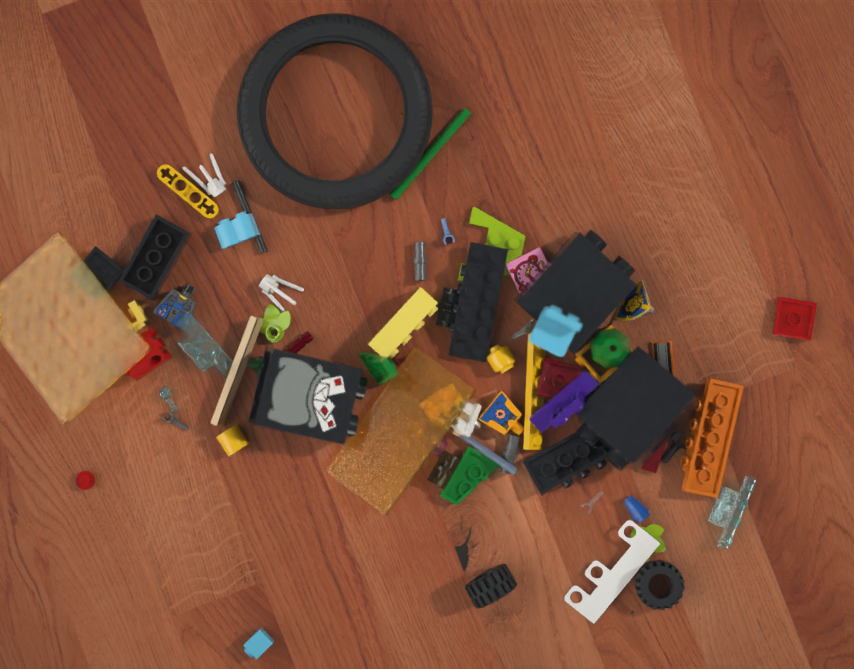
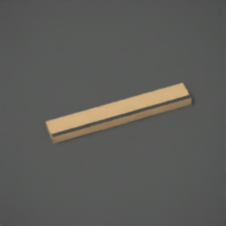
[211,316,264,427]

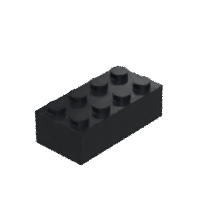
[118,214,192,301]

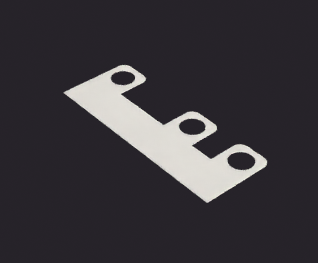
[564,520,660,624]

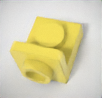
[128,300,149,331]

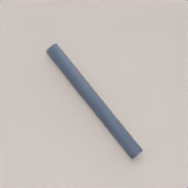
[451,429,518,475]

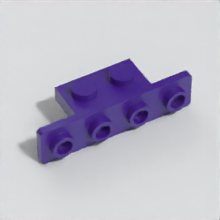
[530,371,598,432]

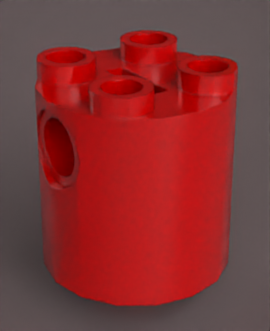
[116,326,172,381]

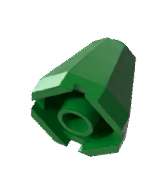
[590,328,631,369]

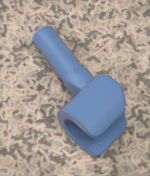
[441,218,455,245]

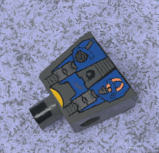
[153,283,197,331]

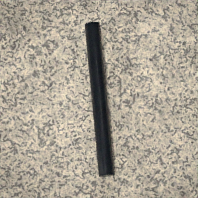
[232,181,268,254]

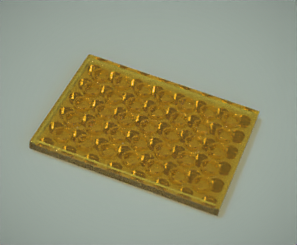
[0,232,151,424]

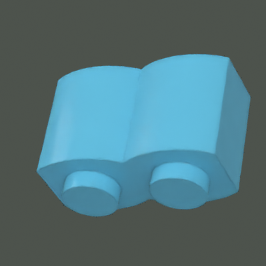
[214,211,260,249]

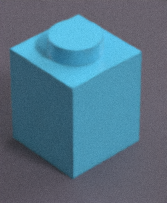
[243,627,274,659]

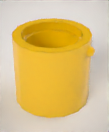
[216,424,249,457]

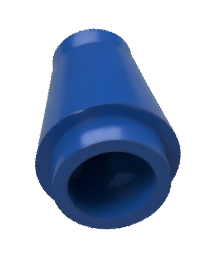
[623,495,651,524]

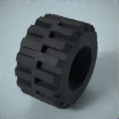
[635,560,685,610]
[464,564,518,609]

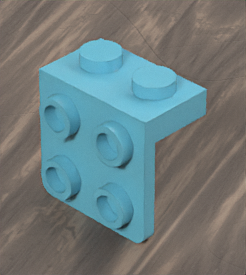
[529,305,583,357]

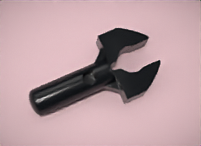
[661,431,690,463]

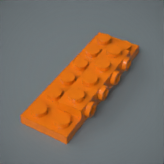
[681,378,744,498]

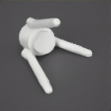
[183,153,226,198]
[259,274,304,312]

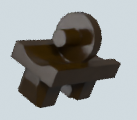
[427,450,461,489]

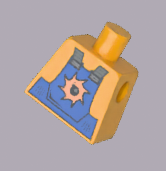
[478,391,524,436]

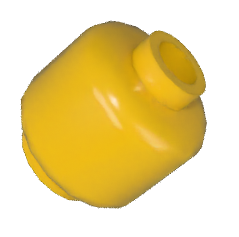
[487,344,516,374]

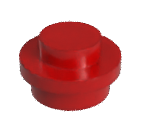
[76,471,95,490]

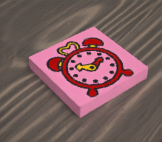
[506,247,547,293]

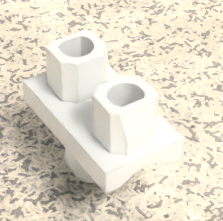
[450,401,482,437]

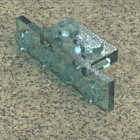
[177,311,233,379]
[708,475,756,550]

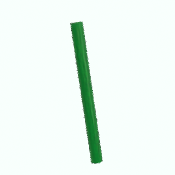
[389,107,471,201]

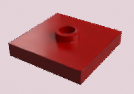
[772,297,817,341]

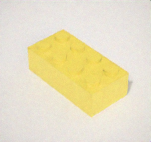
[368,287,438,359]

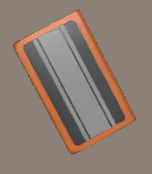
[651,340,675,377]

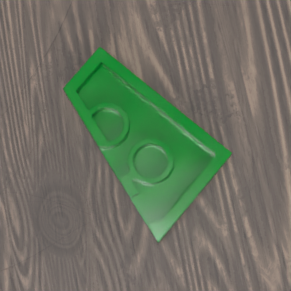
[358,351,398,386]
[439,446,500,505]

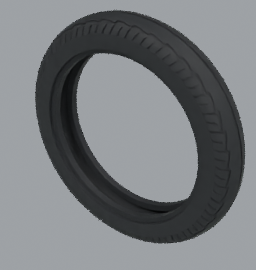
[237,13,433,210]

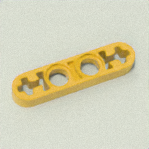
[157,165,219,219]

